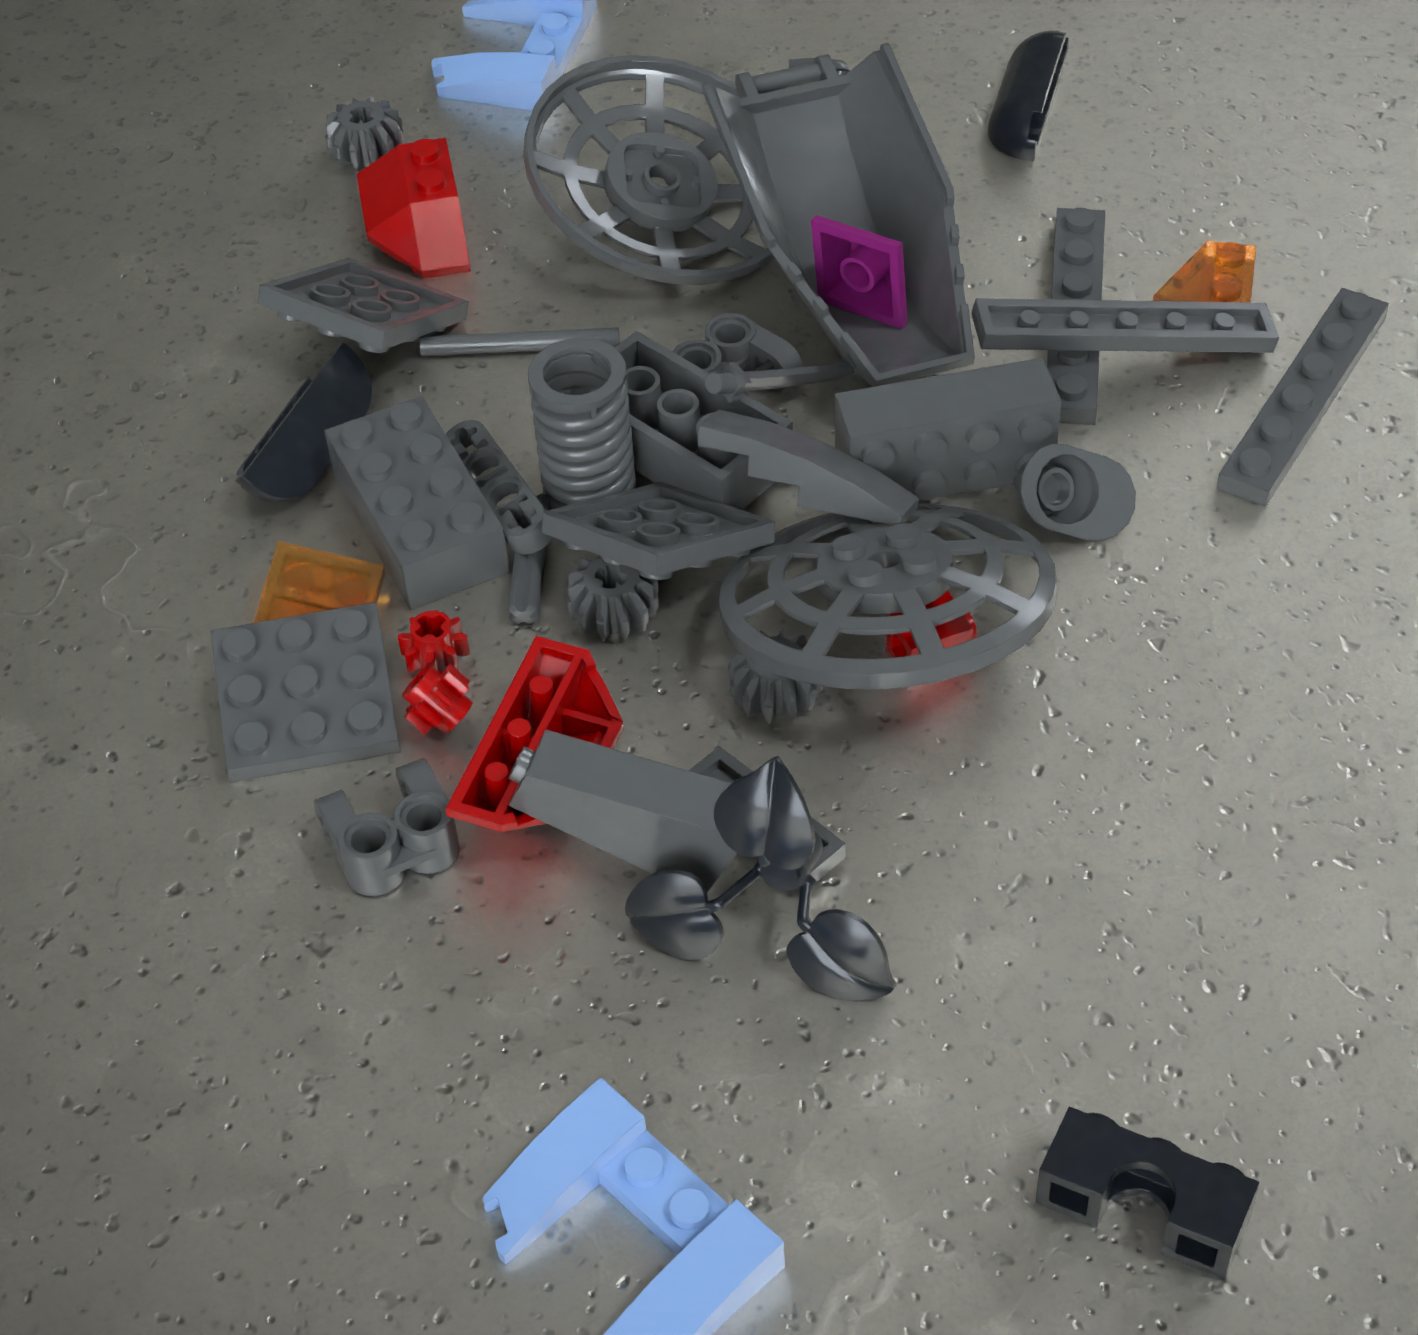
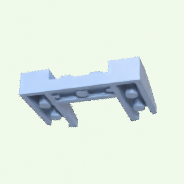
[431,0,597,111]
[482,1077,785,1335]

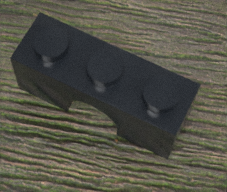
[1035,1106,1260,1281]

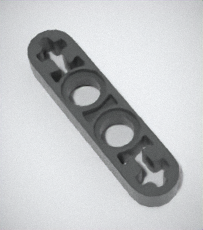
[446,420,553,555]

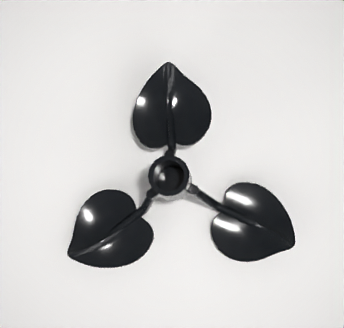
[625,756,897,1001]

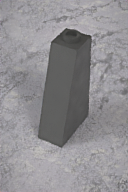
[508,730,737,893]

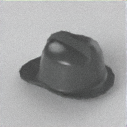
[1013,444,1136,541]

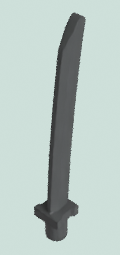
[705,361,855,404]

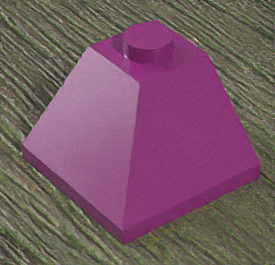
[811,215,908,329]

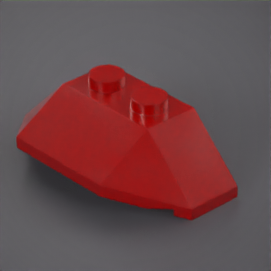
[356,137,471,279]
[445,636,624,832]

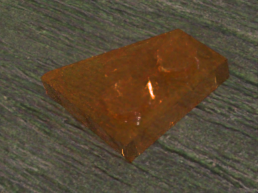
[1153,241,1257,303]
[254,541,386,623]

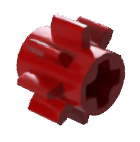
[398,610,470,673]
[402,664,473,735]

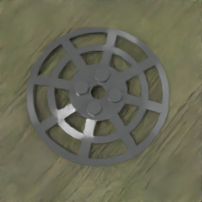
[523,55,774,285]
[719,503,1057,690]

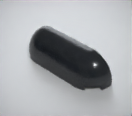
[988,30,1069,161]
[235,342,372,501]

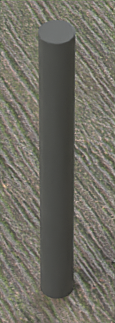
[420,327,620,356]

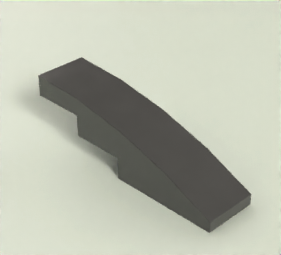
[698,409,919,525]

